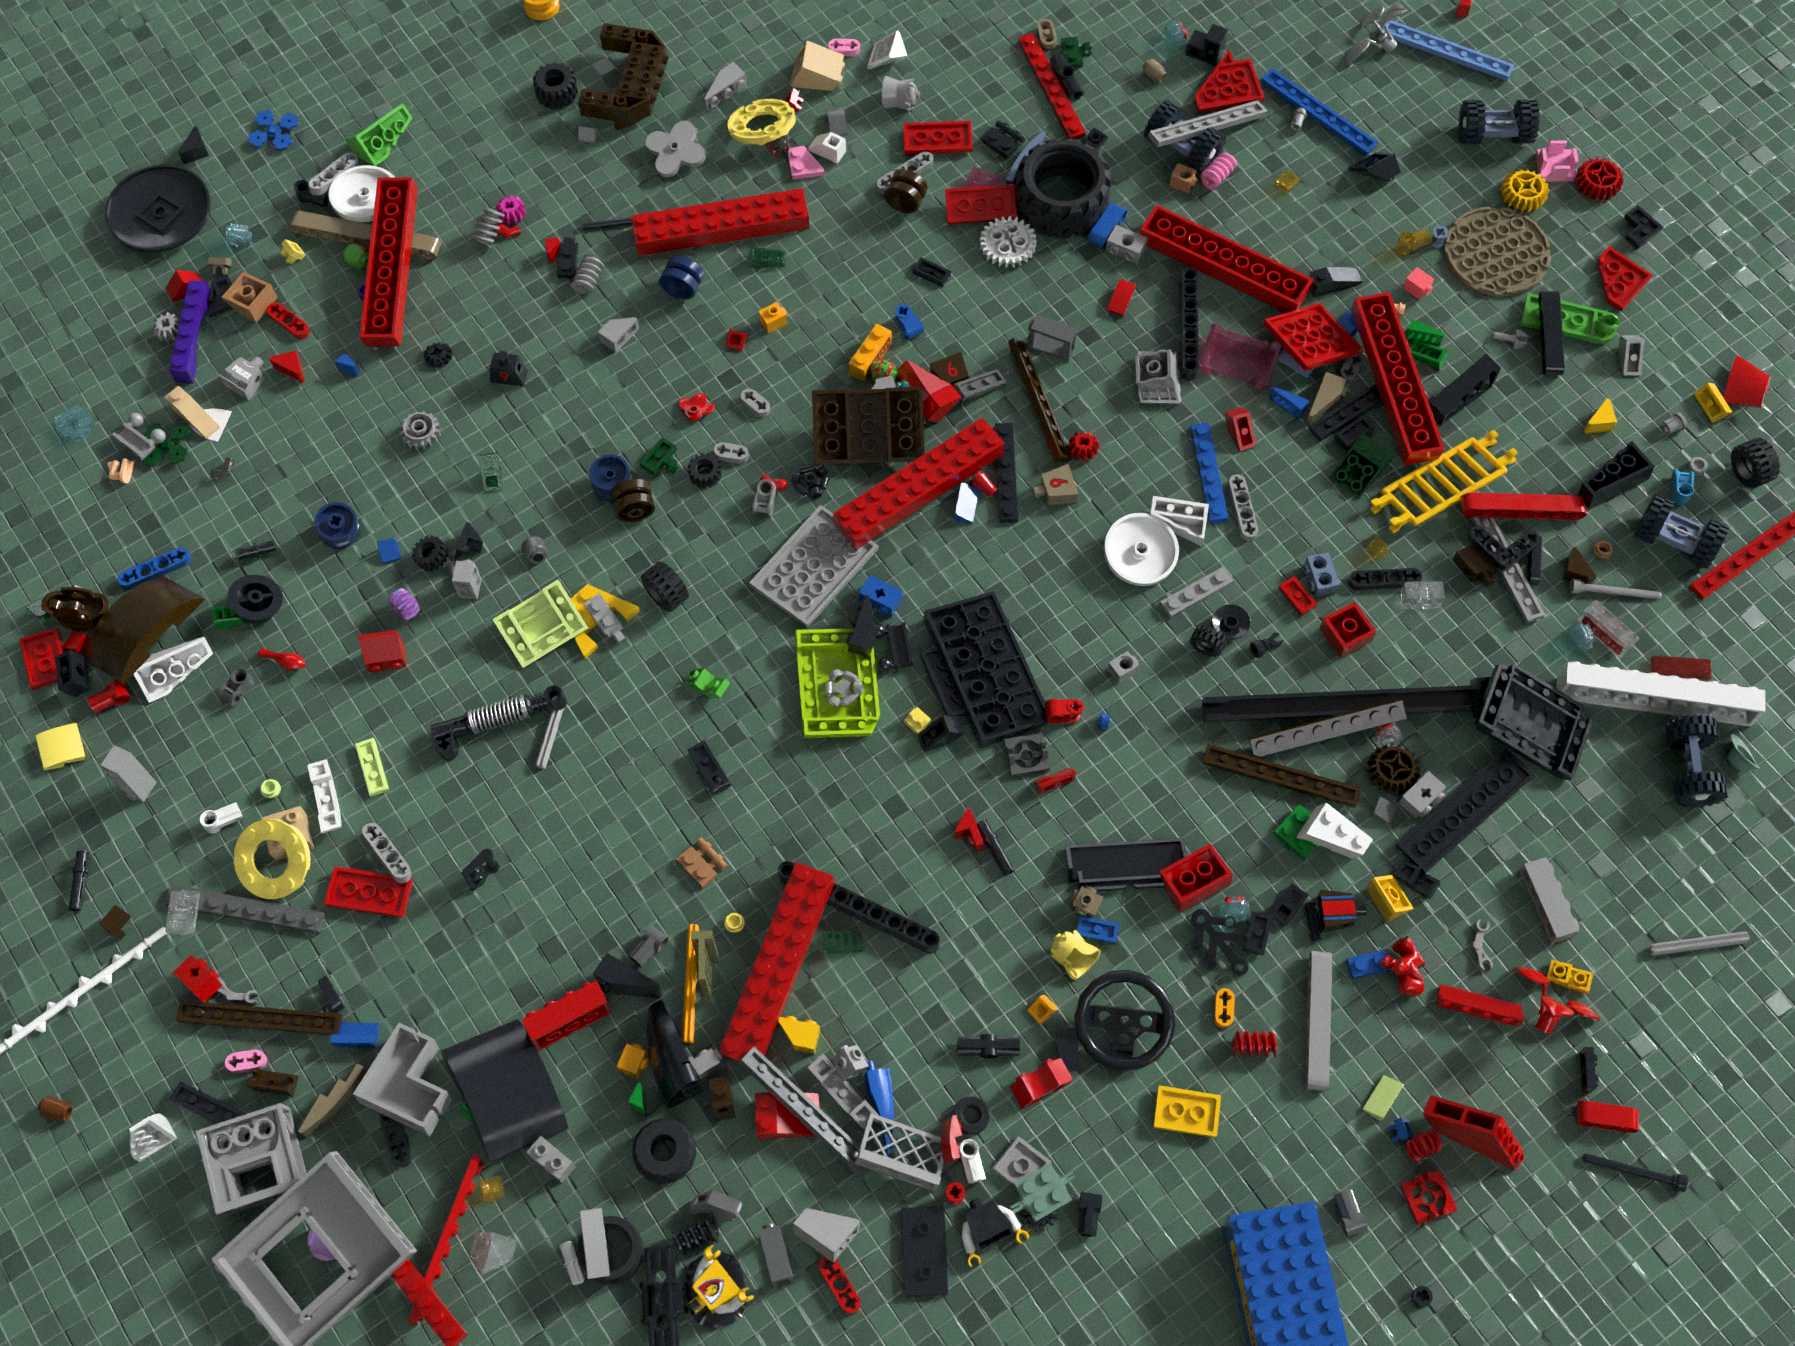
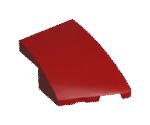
[1724,356,1771,408]

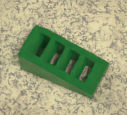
[1405,319,1445,346]
[1409,339,1448,371]
[211,605,244,629]

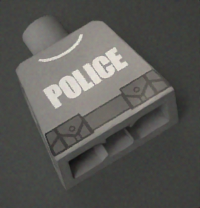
[218,356,264,400]

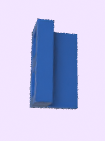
[331,1023,379,1048]

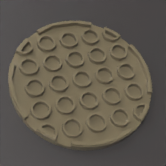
[1444,206,1551,297]

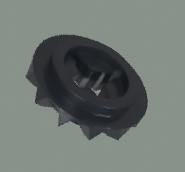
[423,341,453,367]

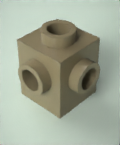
[1070,886,1103,918]

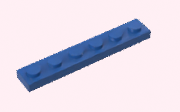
[1190,423,1228,523]

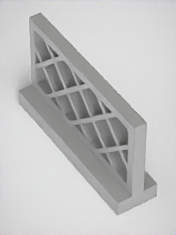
[854,1113,944,1191]

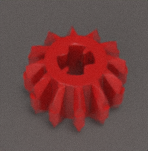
[1068,430,1099,462]
[1404,1130,1443,1162]

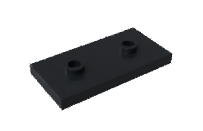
[902,1206,948,1297]

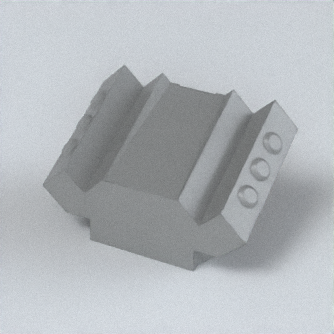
[1135,349,1181,404]

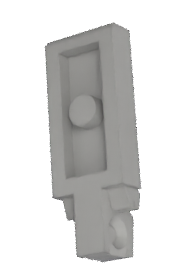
[583,593,625,644]

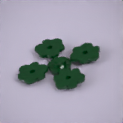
[143,421,191,466]

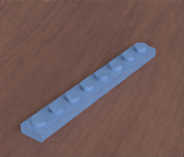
[1383,20,1514,81]

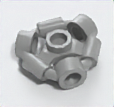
[825,669,863,708]

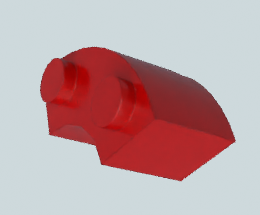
[1010,1058,1073,1109]

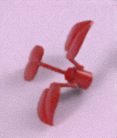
[1513,967,1601,1034]

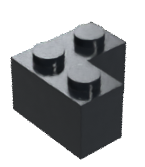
[1185,24,1228,66]

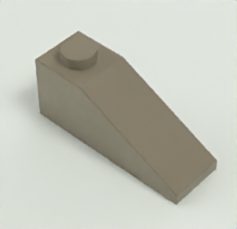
[1306,372,1347,425]

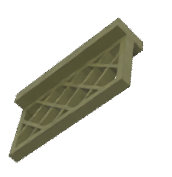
[691,930,719,1003]

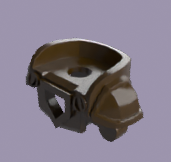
[41,585,109,630]

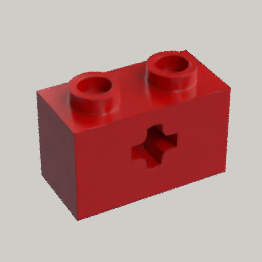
[173,954,222,1003]

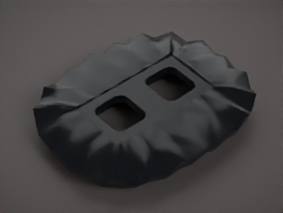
[686,1252,746,1328]

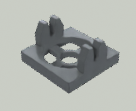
[1004,733,1050,777]

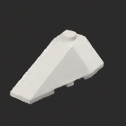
[134,636,213,703]

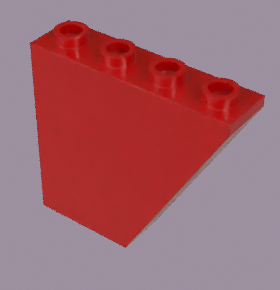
[1422,1095,1524,1171]

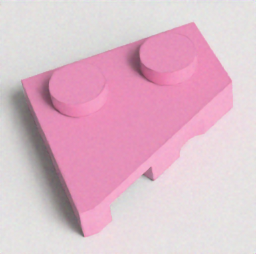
[787,146,825,180]

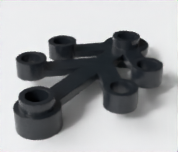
[1191,909,1249,976]

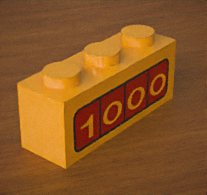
[849,324,892,382]

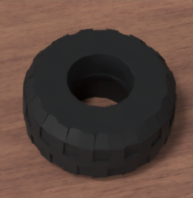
[632,1118,696,1184]

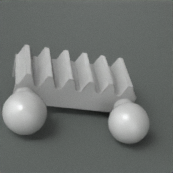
[112,413,166,460]

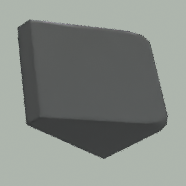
[1371,797,1397,825]

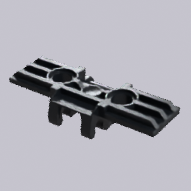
[639,1244,689,1346]

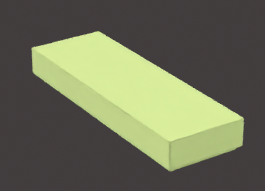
[355,738,390,797]

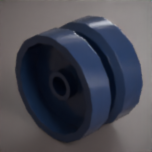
[659,256,704,300]
[589,454,632,502]
[315,502,360,549]

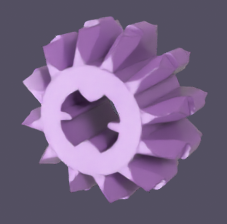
[388,588,420,621]

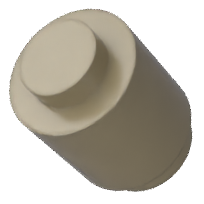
[1142,59,1168,84]

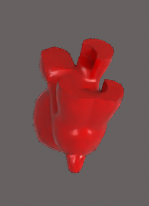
[1379,936,1425,997]

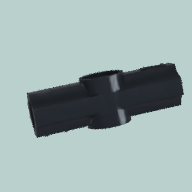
[1049,53,1084,101]
[957,1034,1020,1059]

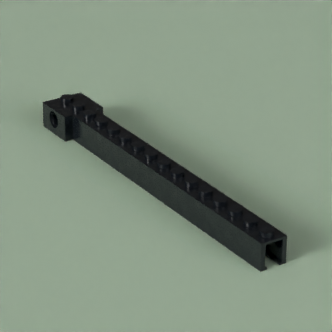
[1202,677,1491,723]

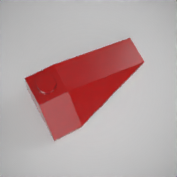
[896,360,962,423]

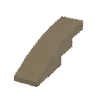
[298,1064,367,1138]

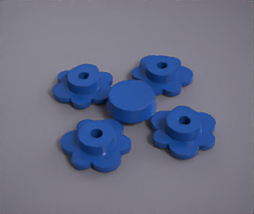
[249,110,299,150]

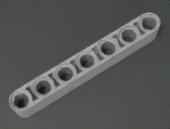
[1305,951,1332,1091]

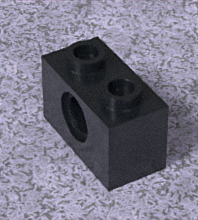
[55,650,90,698]

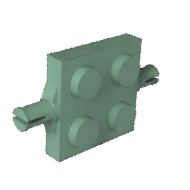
[1009,1163,1076,1222]

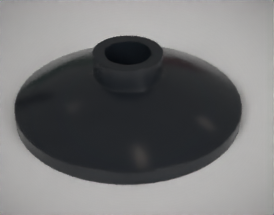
[1212,604,1250,640]

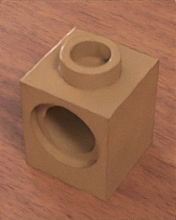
[1169,163,1198,193]

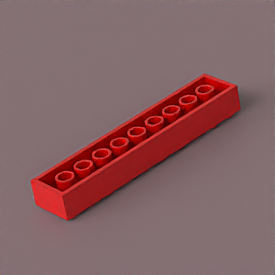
[360,177,418,347]
[631,188,810,256]
[1139,205,1314,313]
[1351,292,1445,466]
[833,417,1005,550]
[718,862,835,1063]

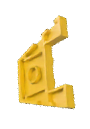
[571,584,640,659]

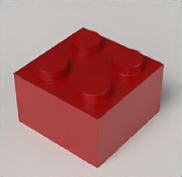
[1319,602,1376,658]

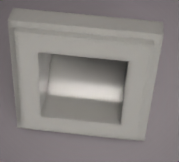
[578,126,599,144]

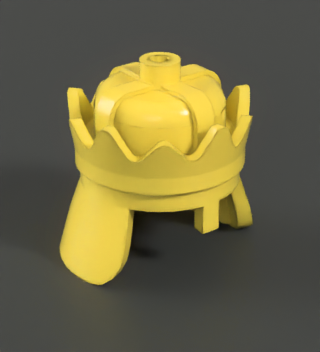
[1050,930,1101,980]

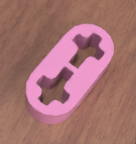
[828,39,860,56]
[225,1050,267,1073]

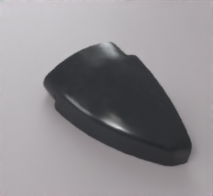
[647,1000,703,1108]

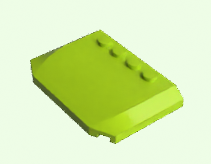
[795,628,880,738]

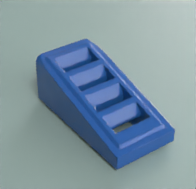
[1270,386,1309,418]

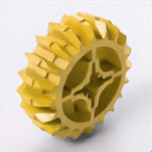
[1500,168,1549,213]

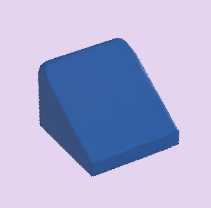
[335,354,359,376]
[377,537,401,564]

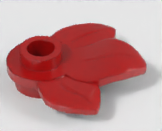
[679,393,715,422]

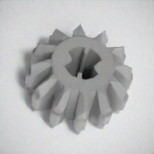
[152,312,180,344]

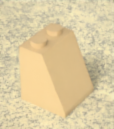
[790,41,845,91]

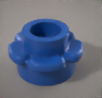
[1097,712,1110,731]

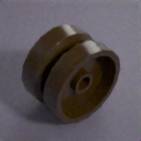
[884,169,928,214]
[610,479,655,522]

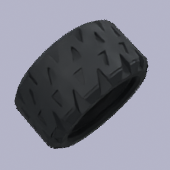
[1015,138,1111,238]

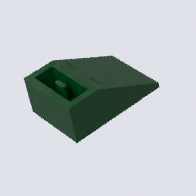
[1329,433,1394,499]

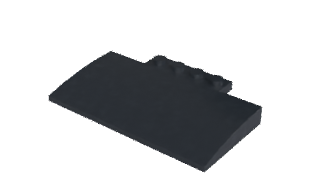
[919,591,1048,748]

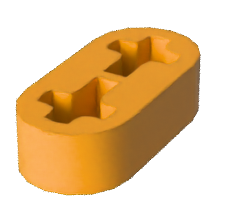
[1214,988,1235,1029]

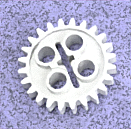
[980,216,1037,268]

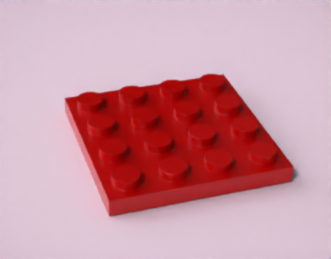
[1263,303,1363,371]

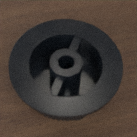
[227,575,283,624]

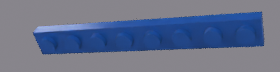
[1261,68,1378,156]

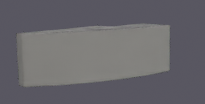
[580,1208,610,1279]

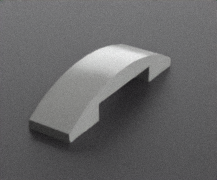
[808,1054,879,1130]

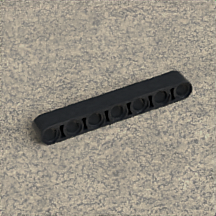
[1180,267,1199,381]

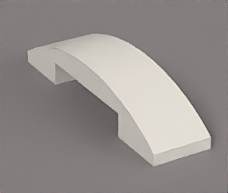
[308,759,342,834]

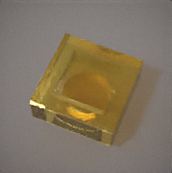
[1276,169,1301,193]

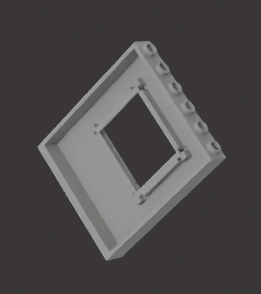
[212,1151,417,1346]

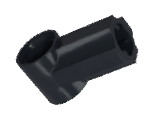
[294,180,330,207]
[1078,1192,1102,1237]

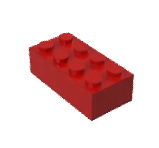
[521,980,613,1051]

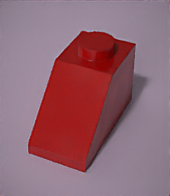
[1224,407,1257,451]

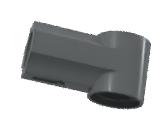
[629,925,669,968]
[1334,1190,1368,1236]

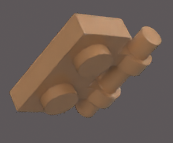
[676,837,728,889]

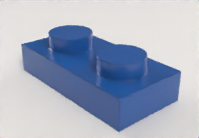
[1077,916,1119,945]
[1346,950,1392,979]

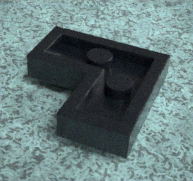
[1624,205,1663,249]

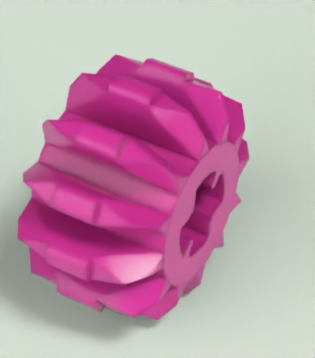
[496,195,526,226]

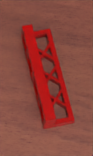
[1436,984,1524,1027]

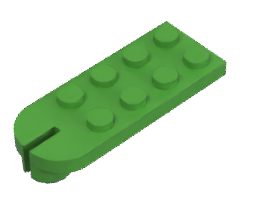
[1520,293,1620,344]

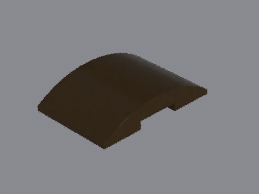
[812,387,925,465]
[84,576,205,684]

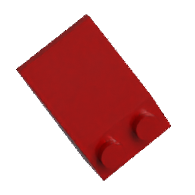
[755,1092,819,1140]

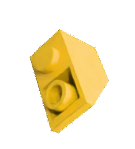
[778,1015,820,1054]

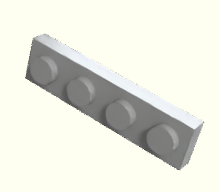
[1160,567,1233,619]

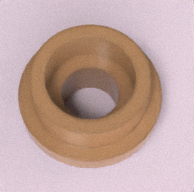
[1593,541,1612,559]

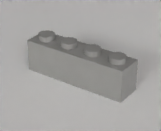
[101,745,157,802]
[1519,857,1579,944]

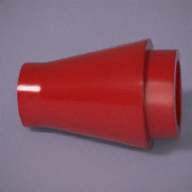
[970,471,998,498]

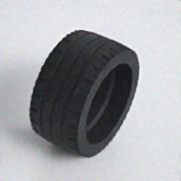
[577,1216,644,1285]

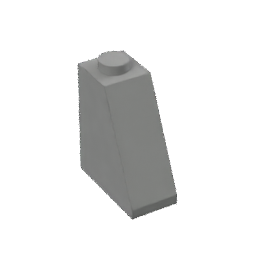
[792,1208,860,1263]

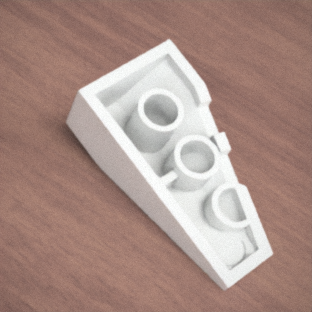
[129,1113,177,1162]

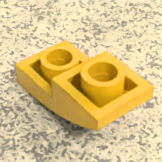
[1547,960,1593,994]

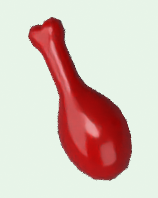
[257,648,306,671]

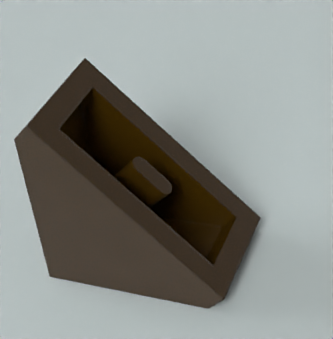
[1562,547,1597,584]

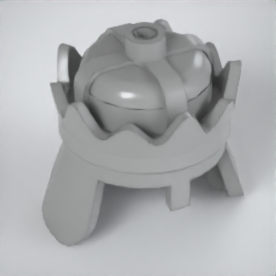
[882,76,920,111]

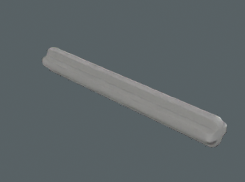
[1649,931,1750,956]

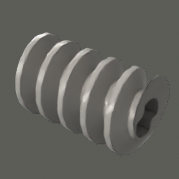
[472,208,505,247]
[571,254,604,294]

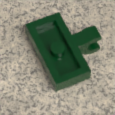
[1061,36,1092,68]
[640,437,679,475]

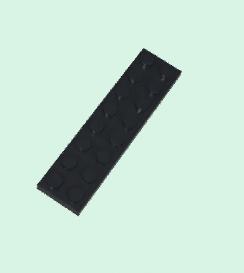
[1395,748,1535,874]

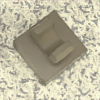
[208,257,232,275]

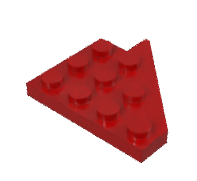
[1194,50,1264,114]

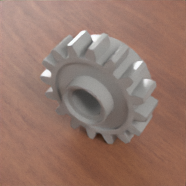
[400,411,441,450]

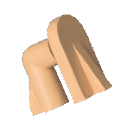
[108,458,135,483]

